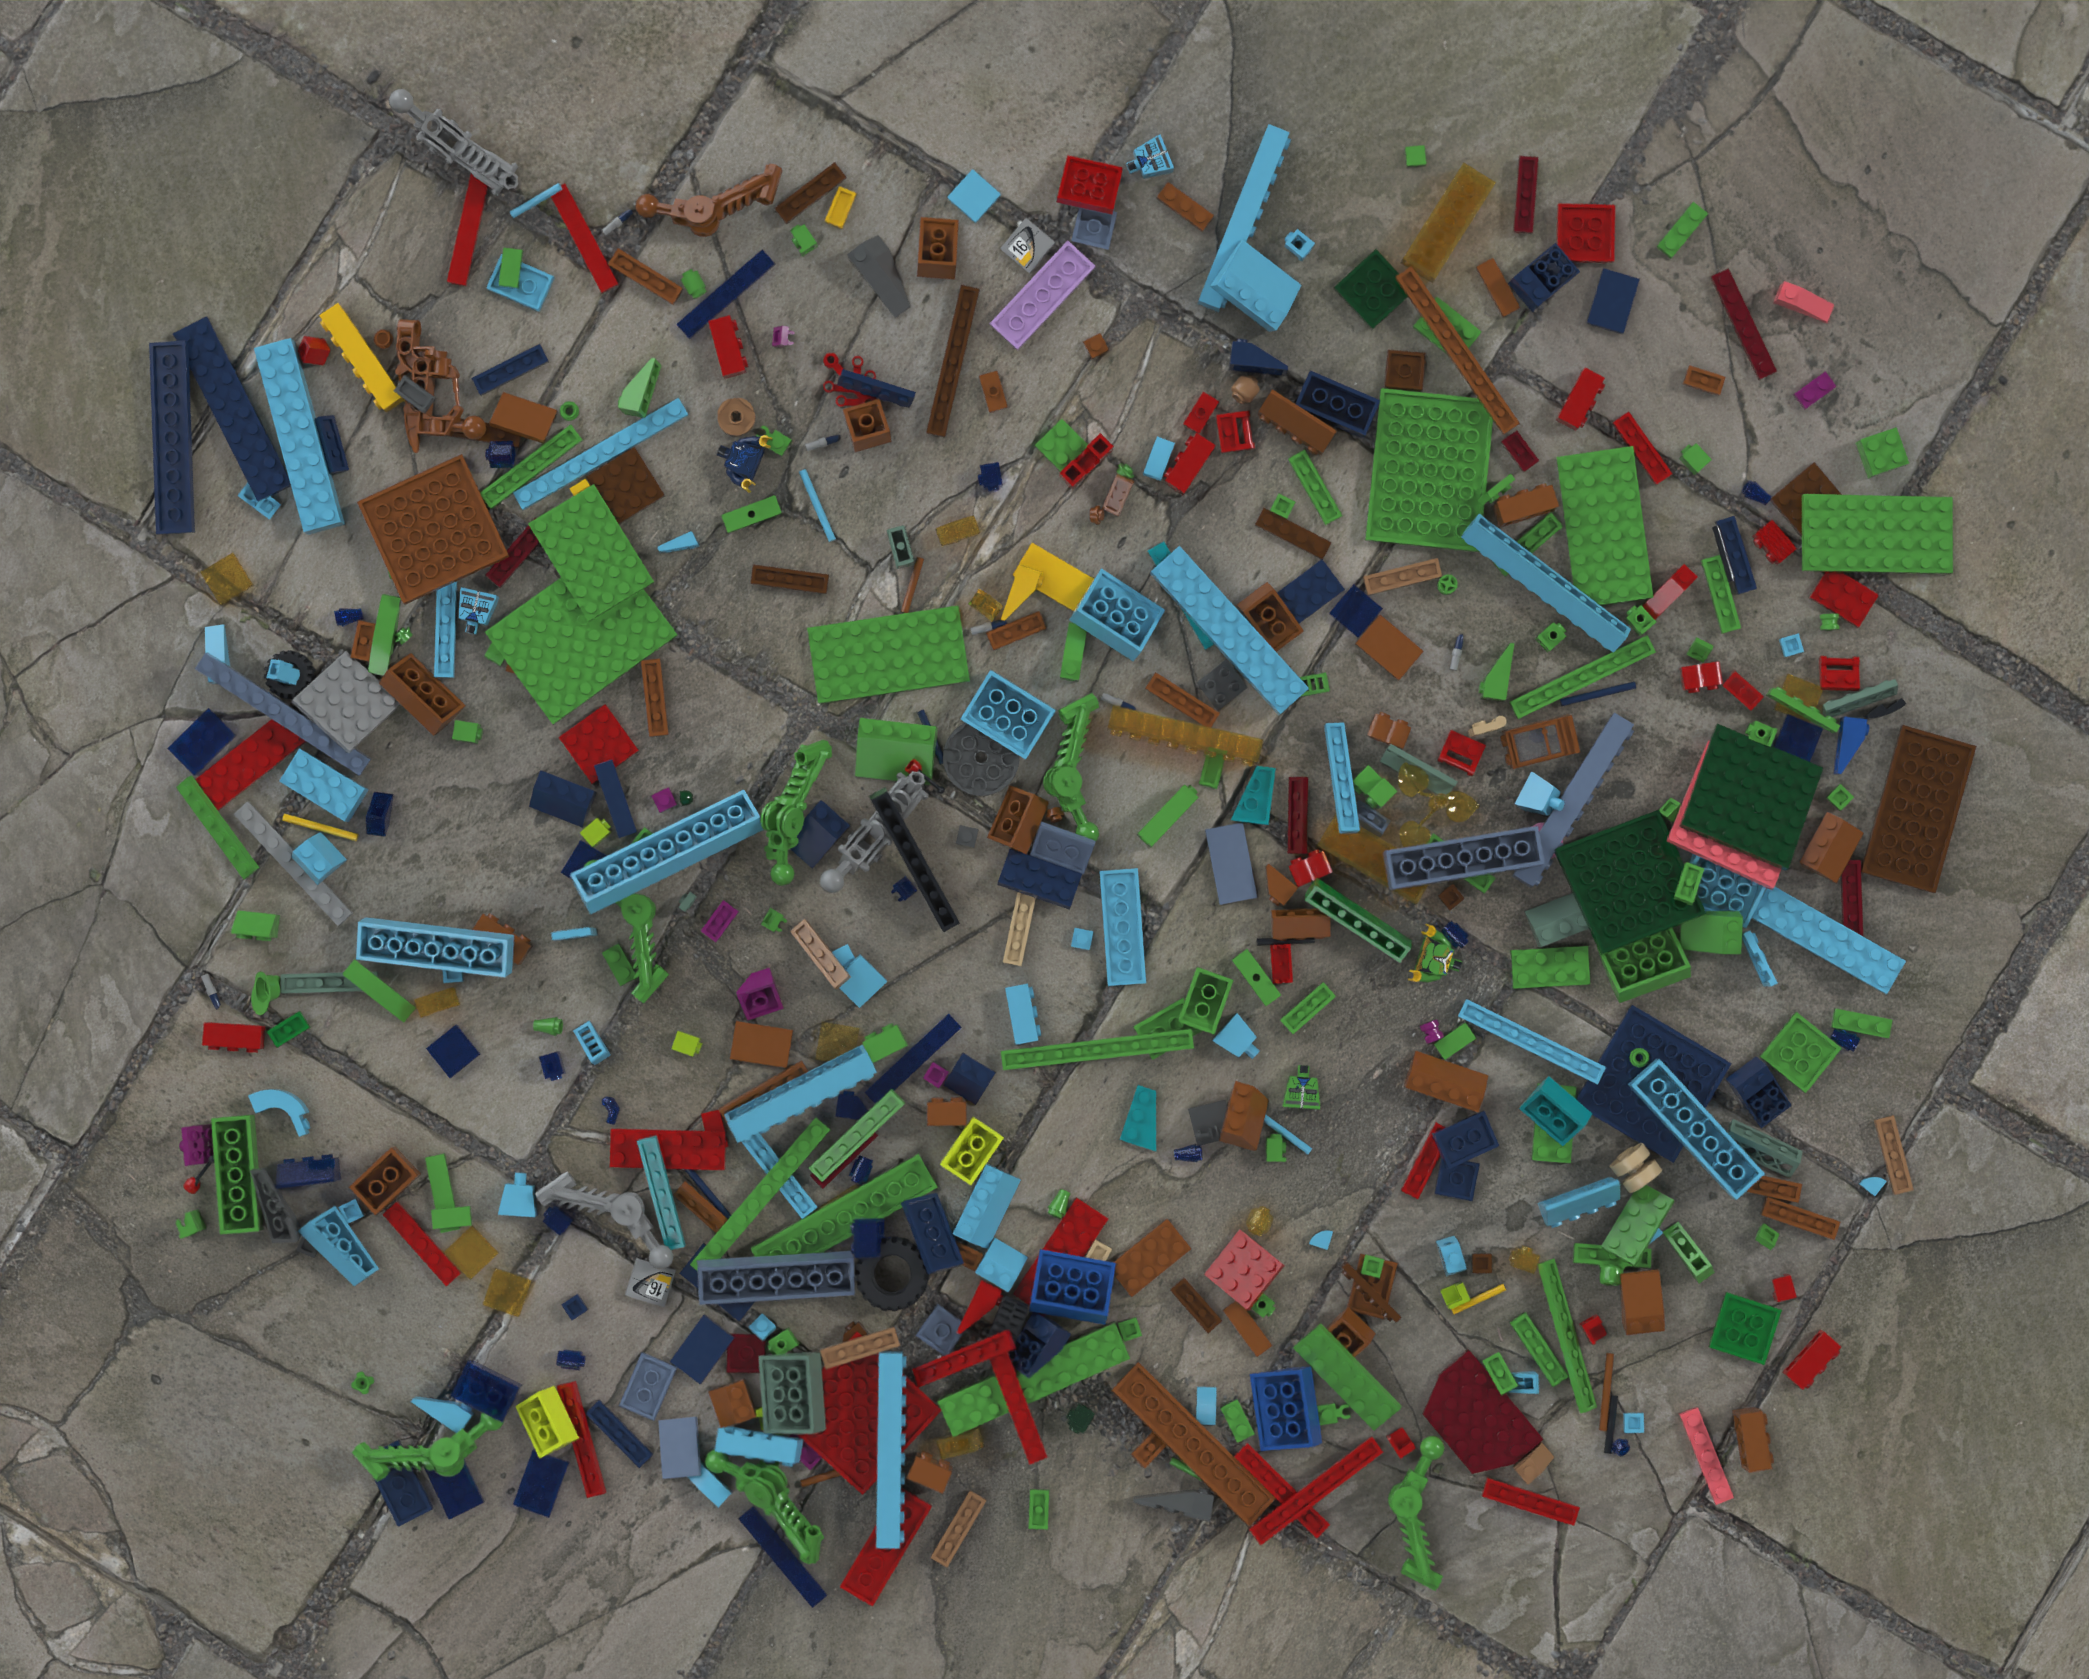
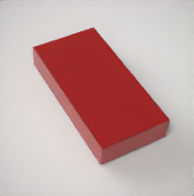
[701,1110,729,1147]

